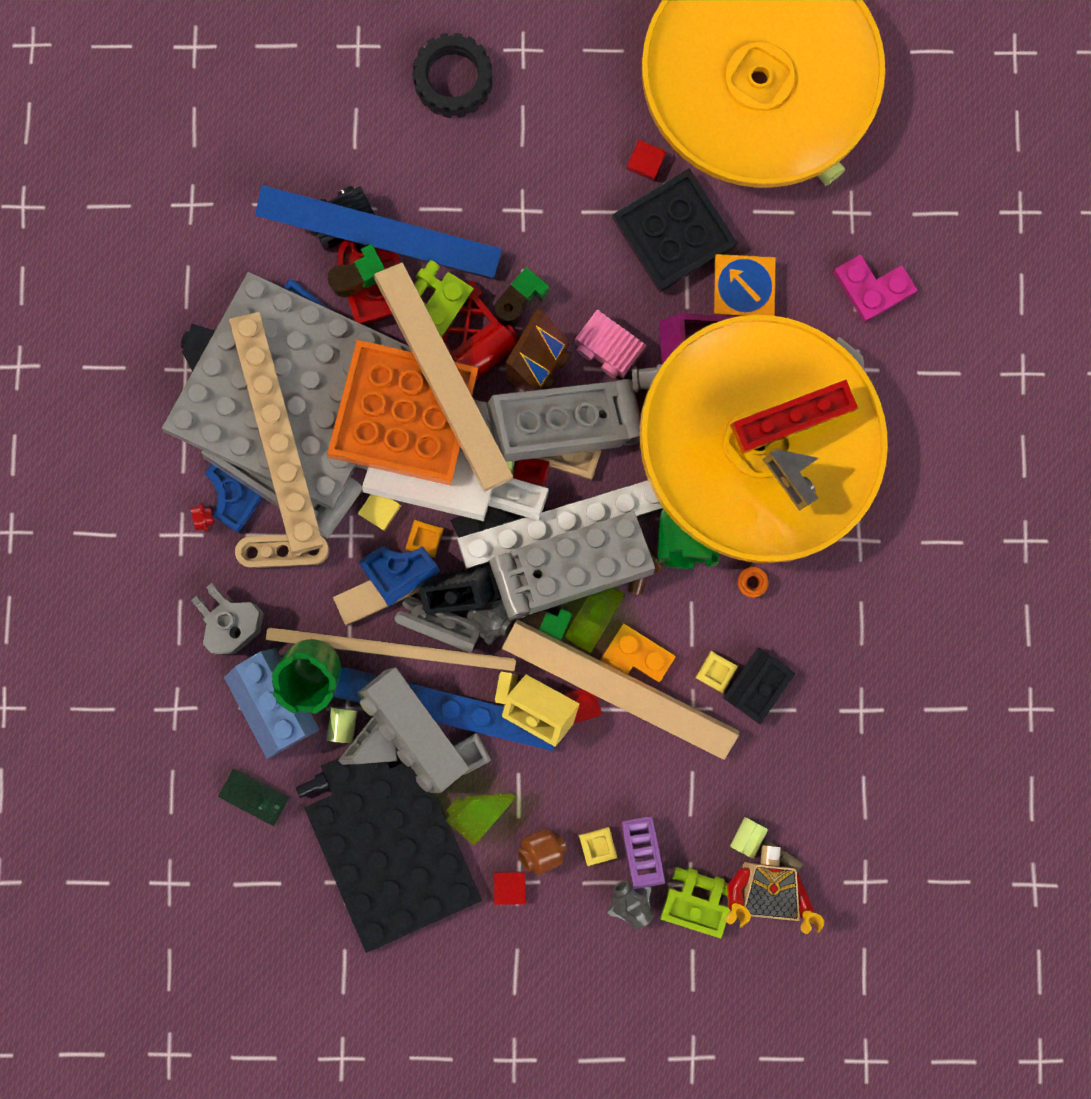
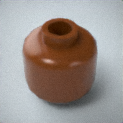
[518,828,567,876]

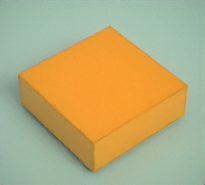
[405,520,444,559]

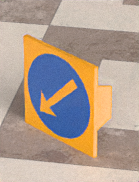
[714,254,776,316]

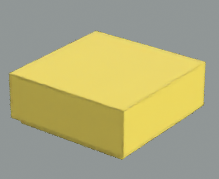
[358,494,401,531]
[695,651,738,693]
[495,671,518,704]
[579,827,617,866]

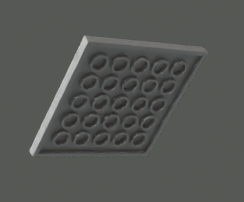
[162,272,412,511]

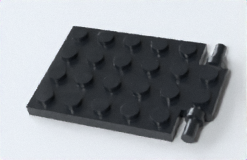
[296,747,482,953]

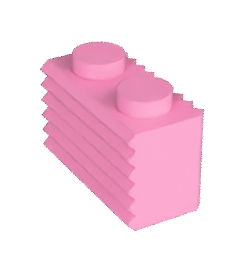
[575,310,646,379]

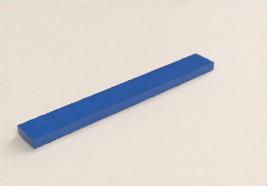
[255,185,502,279]

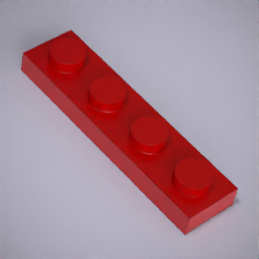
[730,380,858,454]

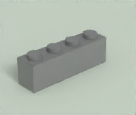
[357,667,469,793]

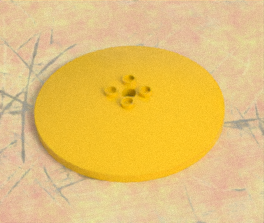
[642,0,885,188]
[640,315,888,563]

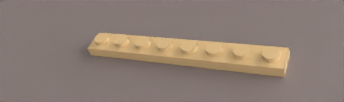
[229,312,323,555]

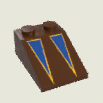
[506,308,571,392]

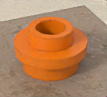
[737,567,769,598]

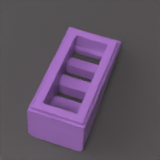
[622,817,665,889]

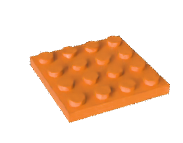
[327,339,478,486]

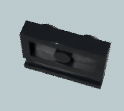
[722,647,796,724]

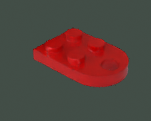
[337,240,400,325]

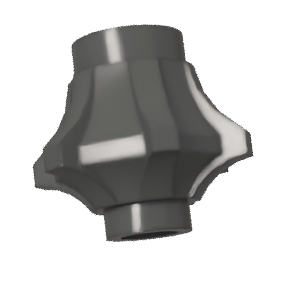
[467,599,515,645]
[607,880,653,929]

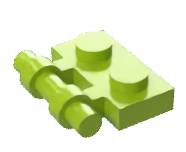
[414,260,474,338]
[660,867,730,939]

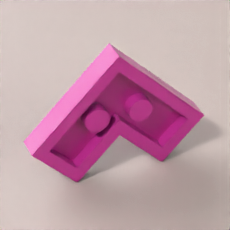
[833,254,918,323]

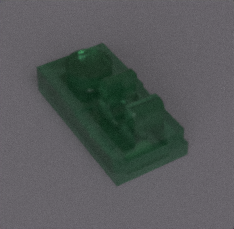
[218,769,289,826]

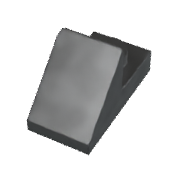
[762,449,818,511]

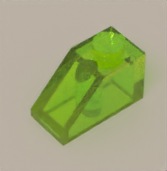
[564,587,625,653]
[446,792,516,846]

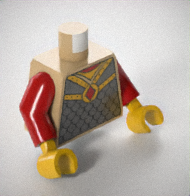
[726,845,824,934]

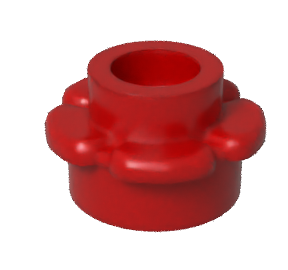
[191,502,214,532]

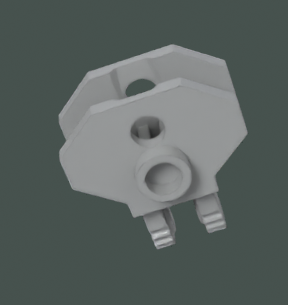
[191,583,264,654]

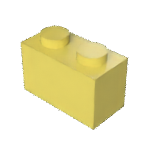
[502,674,579,747]

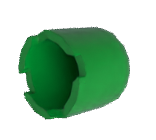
[657,509,720,569]
[272,639,341,714]

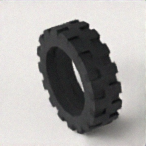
[412,33,493,118]

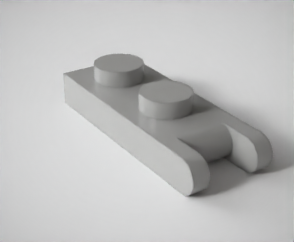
[394,596,480,653]

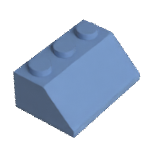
[224,648,319,759]

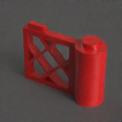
[442,279,520,380]

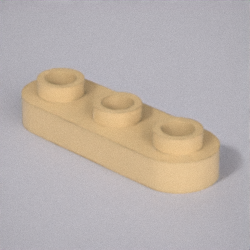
[235,535,330,568]

